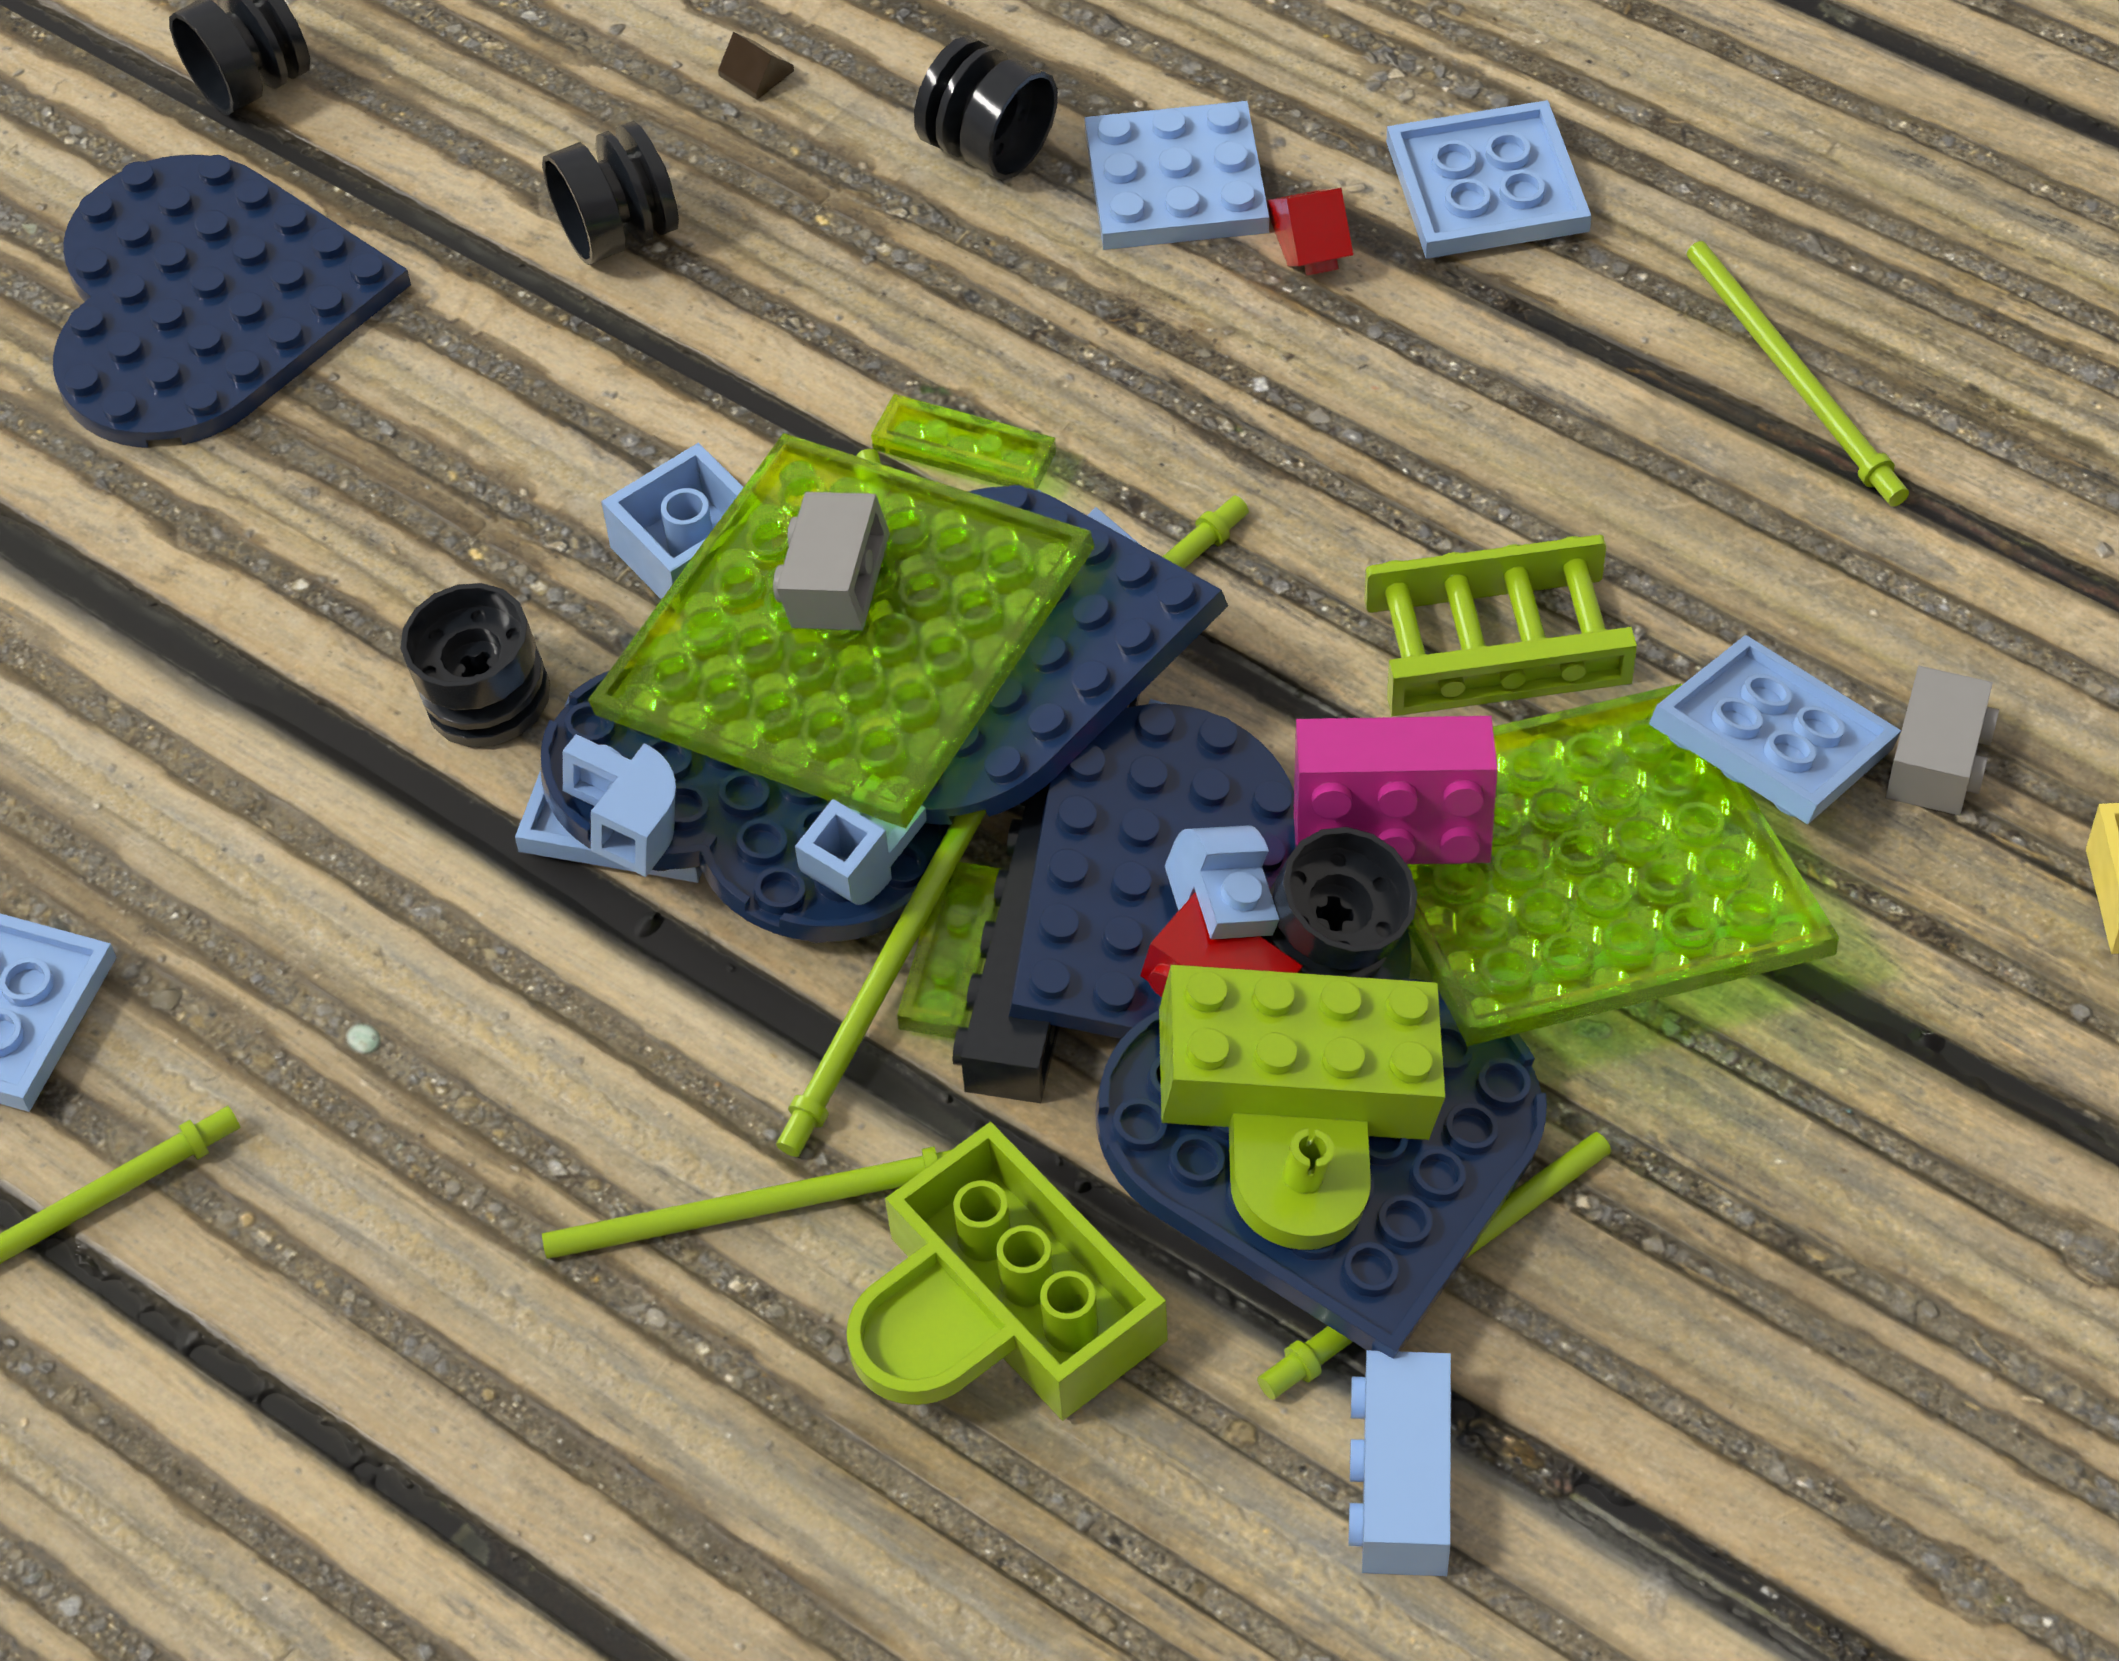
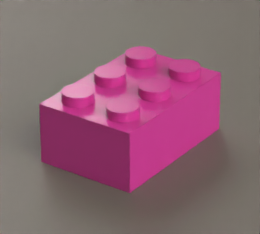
[1294,716,1498,864]

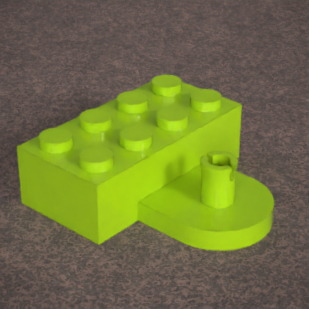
[1159,965,1445,1250]
[847,1121,1168,1421]

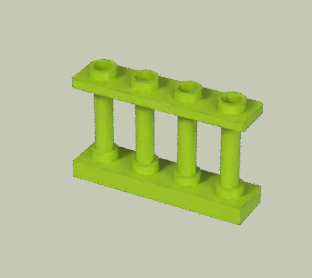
[1364,534,1637,717]

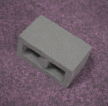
[773,492,890,630]
[1886,665,1999,816]

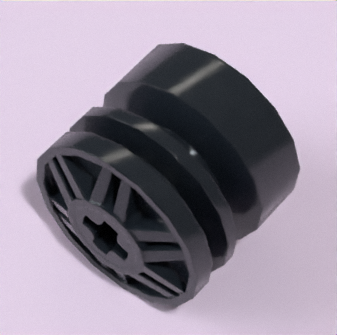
[169,0,310,116]
[914,35,1058,180]
[542,121,679,265]
[400,583,550,747]
[1261,827,1417,978]

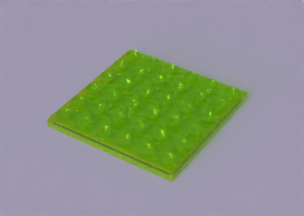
[588,433,1095,829]
[1407,683,1839,1046]

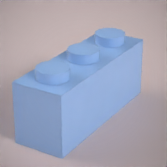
[1348,1350,1451,1576]

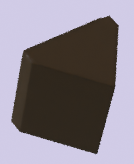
[718,32,794,100]

